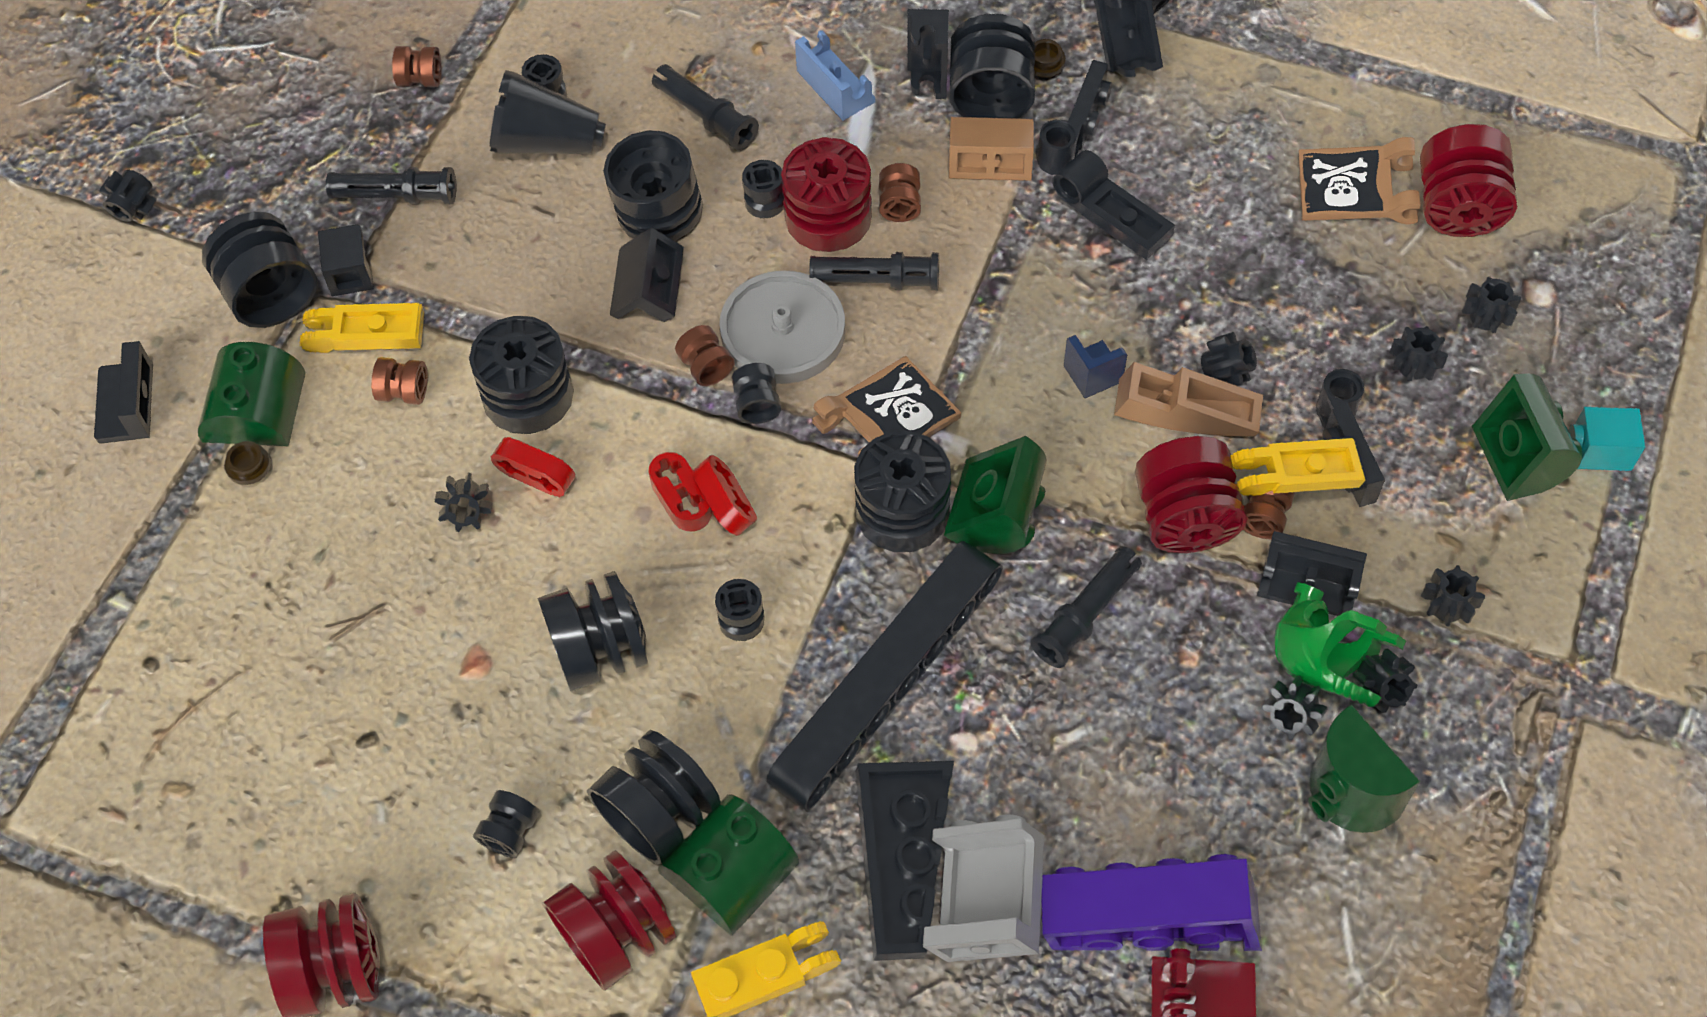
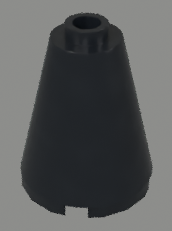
[489,70,606,154]

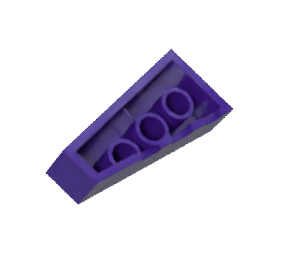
[1041,854,1262,951]

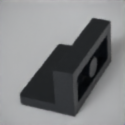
[610,227,684,322]
[94,341,153,444]

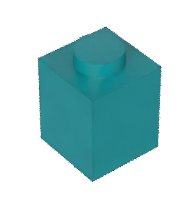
[1568,407,1646,471]

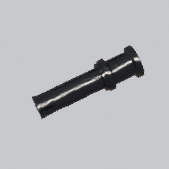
[652,64,759,151]
[326,167,457,205]
[809,252,940,291]
[1030,546,1142,668]

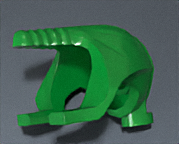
[1274,582,1406,707]

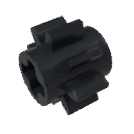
[99,169,157,222]
[1462,277,1521,333]
[1389,326,1448,381]
[1201,332,1257,386]
[434,472,492,532]
[1421,565,1485,627]
[1353,648,1418,713]
[1262,676,1328,740]

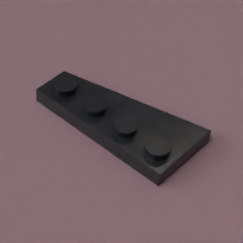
[855,761,954,961]

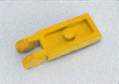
[299,303,425,353]
[1230,438,1365,496]
[690,921,841,1017]

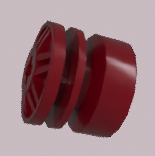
[1420,124,1518,237]
[781,137,872,252]
[1135,436,1248,553]
[542,850,677,990]
[263,892,380,1017]

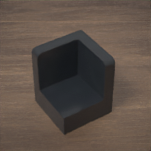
[318,224,374,297]

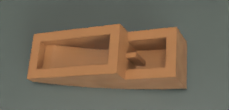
[1114,362,1263,436]

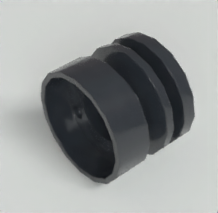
[949,14,1035,119]
[603,130,703,241]
[202,211,317,328]
[469,316,574,434]
[854,431,951,553]
[537,571,648,692]
[586,730,721,865]

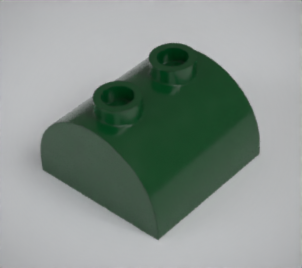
[197,342,306,447]
[1471,373,1582,501]
[944,436,1047,554]
[1308,705,1420,833]
[658,794,799,936]

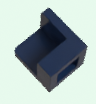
[1063,335,1128,399]

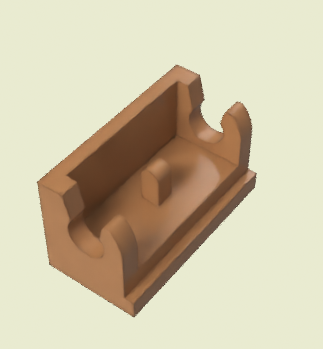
[949,117,1034,181]

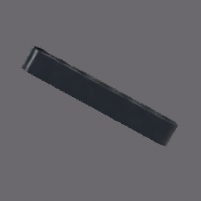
[766,541,1003,811]

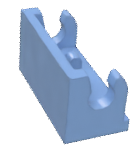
[795,30,876,121]

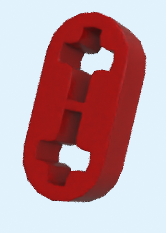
[491,437,576,497]
[648,452,712,532]
[692,455,757,536]

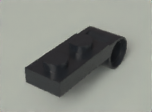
[1037,60,1112,175]
[1052,150,1175,260]
[1316,369,1385,507]

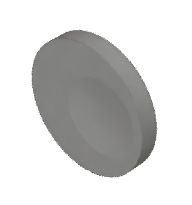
[720,271,845,384]

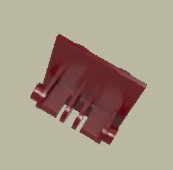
[1151,948,1256,1017]

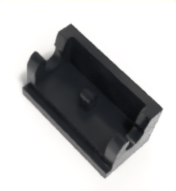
[1094,0,1163,77]
[907,9,949,99]
[1257,531,1367,616]

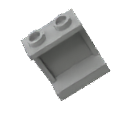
[923,815,1044,962]

